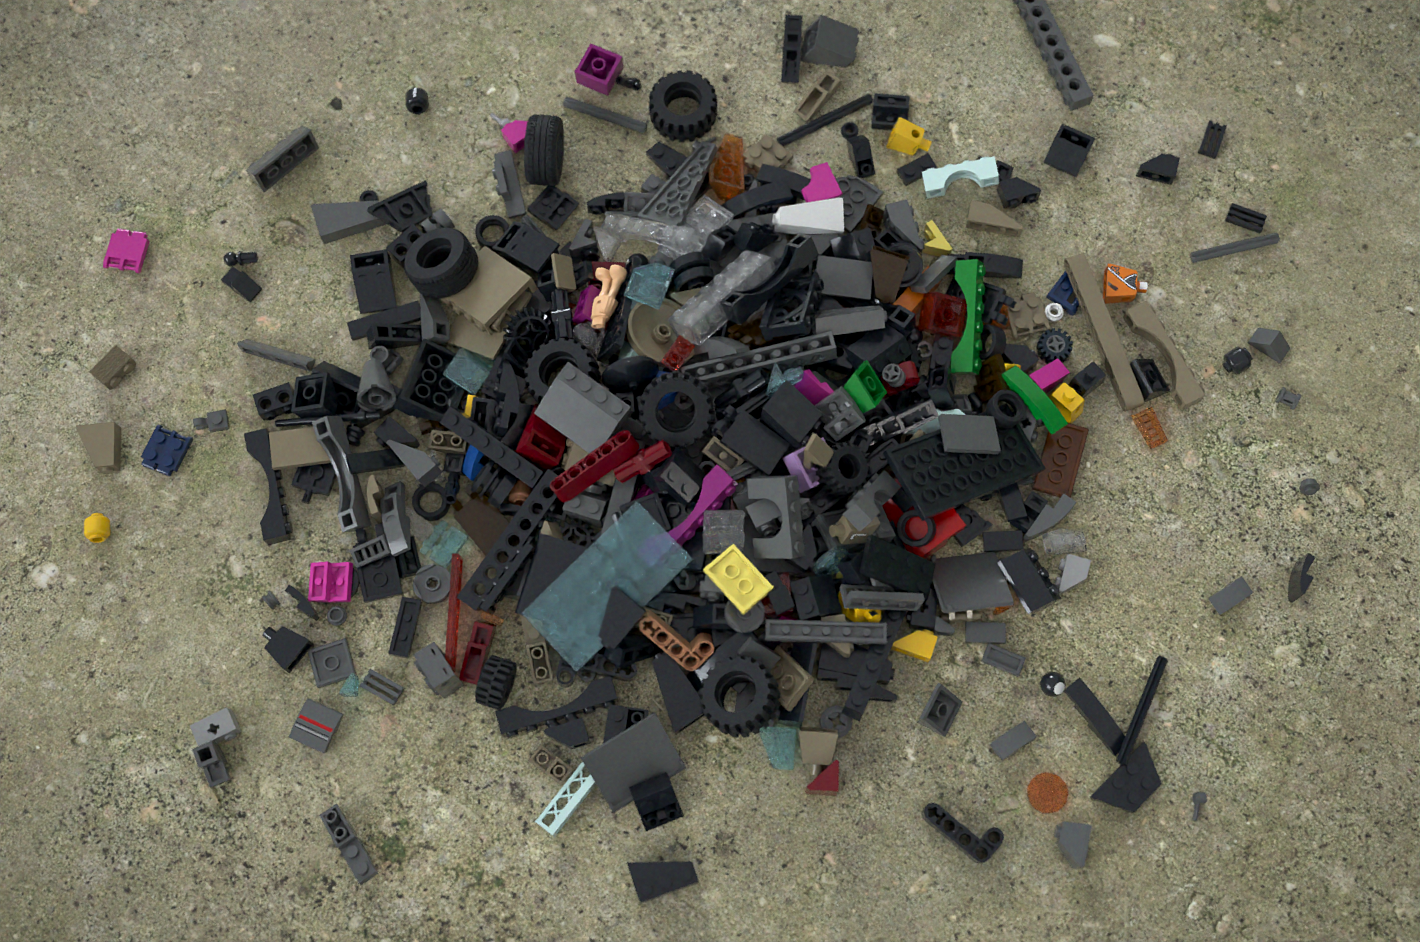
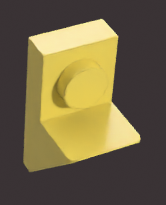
[922,220,952,257]

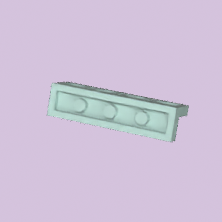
[535,762,596,837]

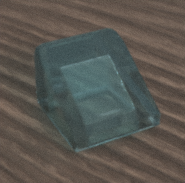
[339,673,359,697]

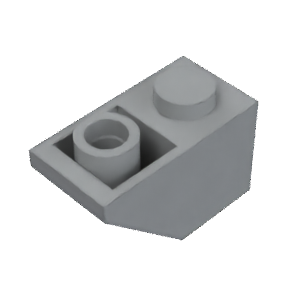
[1054,554,1091,596]

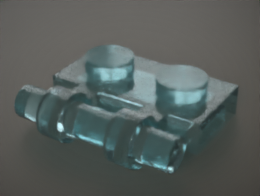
[419,520,469,569]

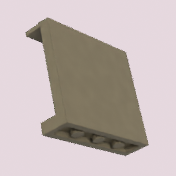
[441,246,538,335]

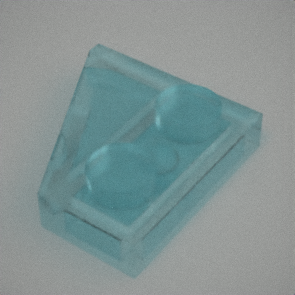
[759,727,796,770]

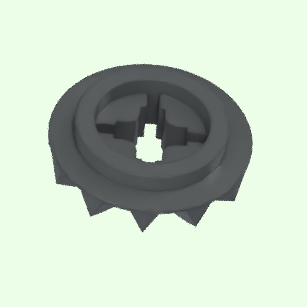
[820,706,852,738]

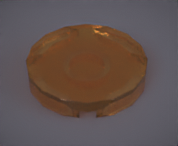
[1027,772,1068,814]

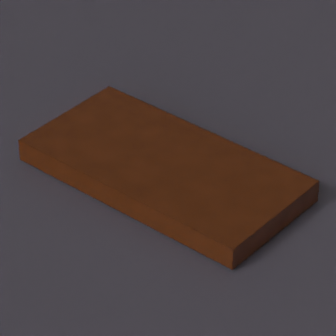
[1032,423,1089,498]

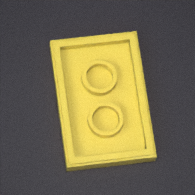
[703,544,774,615]

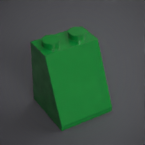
[843,360,887,414]

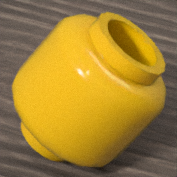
[84,513,111,543]

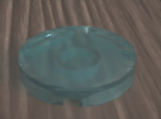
[813,546,849,576]

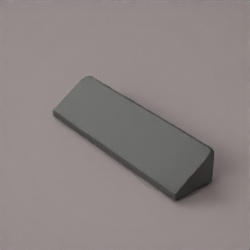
[237,339,316,372]

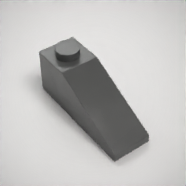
[386,440,442,487]

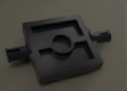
[291,463,336,504]

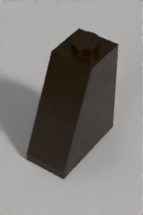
[870,245,910,304]

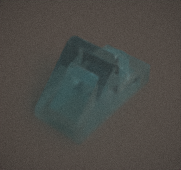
[766,362,804,397]

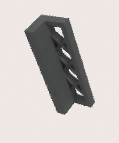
[840,585,925,611]

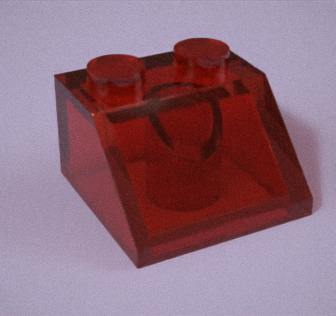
[917,291,967,337]

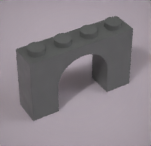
[747,475,805,559]

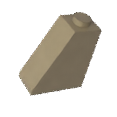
[76,422,121,474]

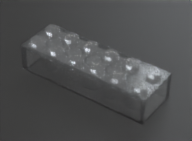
[668,250,775,346]

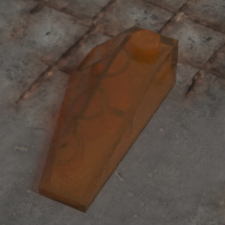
[709,133,744,202]

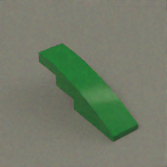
[1001,365,1068,435]

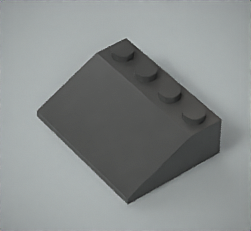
[534,362,632,453]

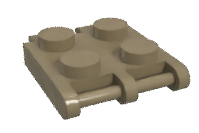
[1003,292,1050,340]

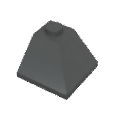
[1054,821,1092,870]

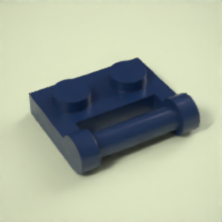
[1046,270,1079,316]

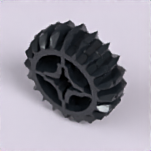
[503,307,554,356]

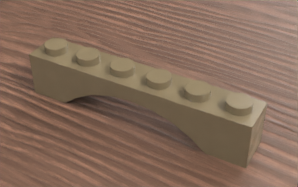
[1123,301,1205,411]

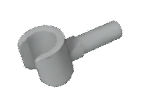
[490,113,511,129]

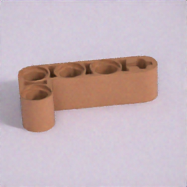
[639,609,714,671]

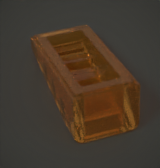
[1131,407,1168,449]

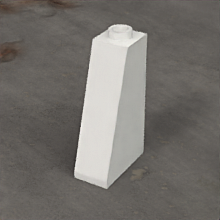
[772,197,844,237]

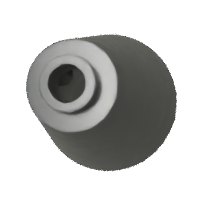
[357,359,396,412]

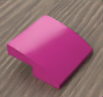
[794,369,834,405]
[308,561,353,602]

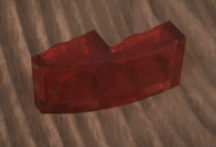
[660,335,695,371]

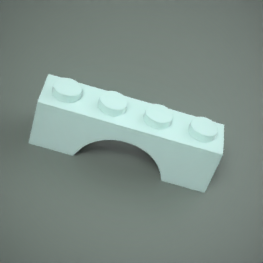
[922,156,999,199]

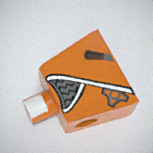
[1103,264,1147,304]

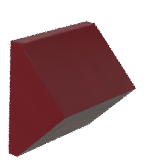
[805,759,839,796]

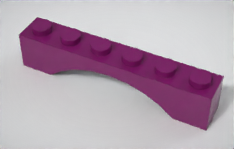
[637,465,738,571]

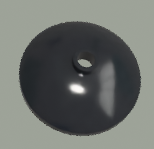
[602,356,659,392]

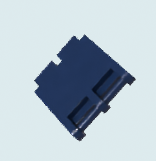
[141,424,193,476]

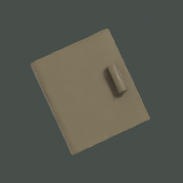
[446,291,532,360]

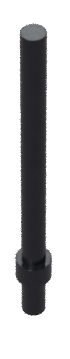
[275,410,383,427]

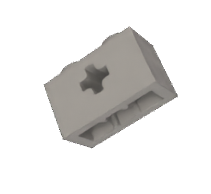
[190,707,242,746]

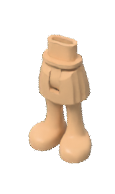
[591,265,627,329]

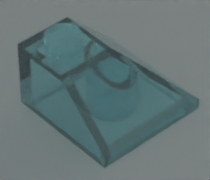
[624,262,675,310]

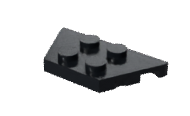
[367,180,433,233]
[1090,742,1162,813]

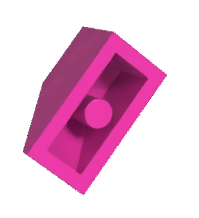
[501,120,528,154]

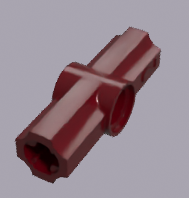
[613,440,672,483]

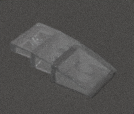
[657,195,734,260]

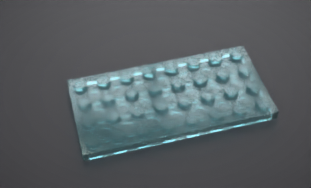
[522,501,693,672]

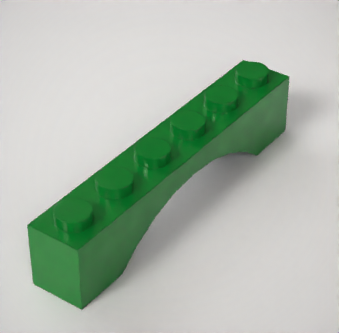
[951,259,986,375]

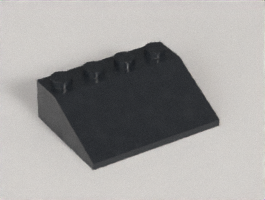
[393,338,475,422]

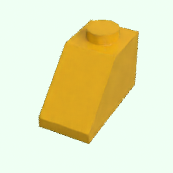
[891,629,938,663]

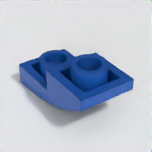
[462,444,485,481]

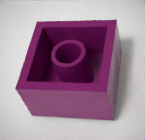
[575,43,624,96]

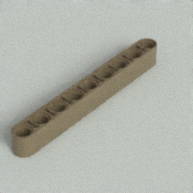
[1064,253,1144,411]

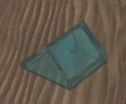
[443,347,492,395]

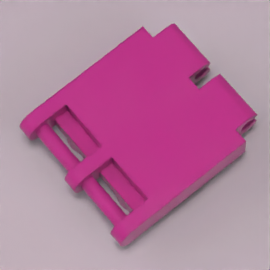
[103,228,150,273]

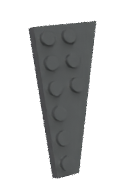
[637,141,718,231]

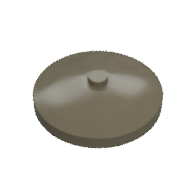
[626,297,700,368]

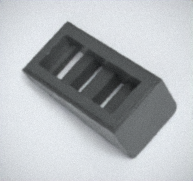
[350,534,392,568]

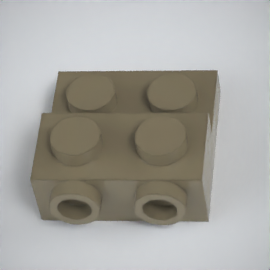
[743,134,793,174]

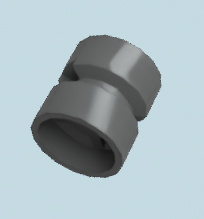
[420,208,455,233]

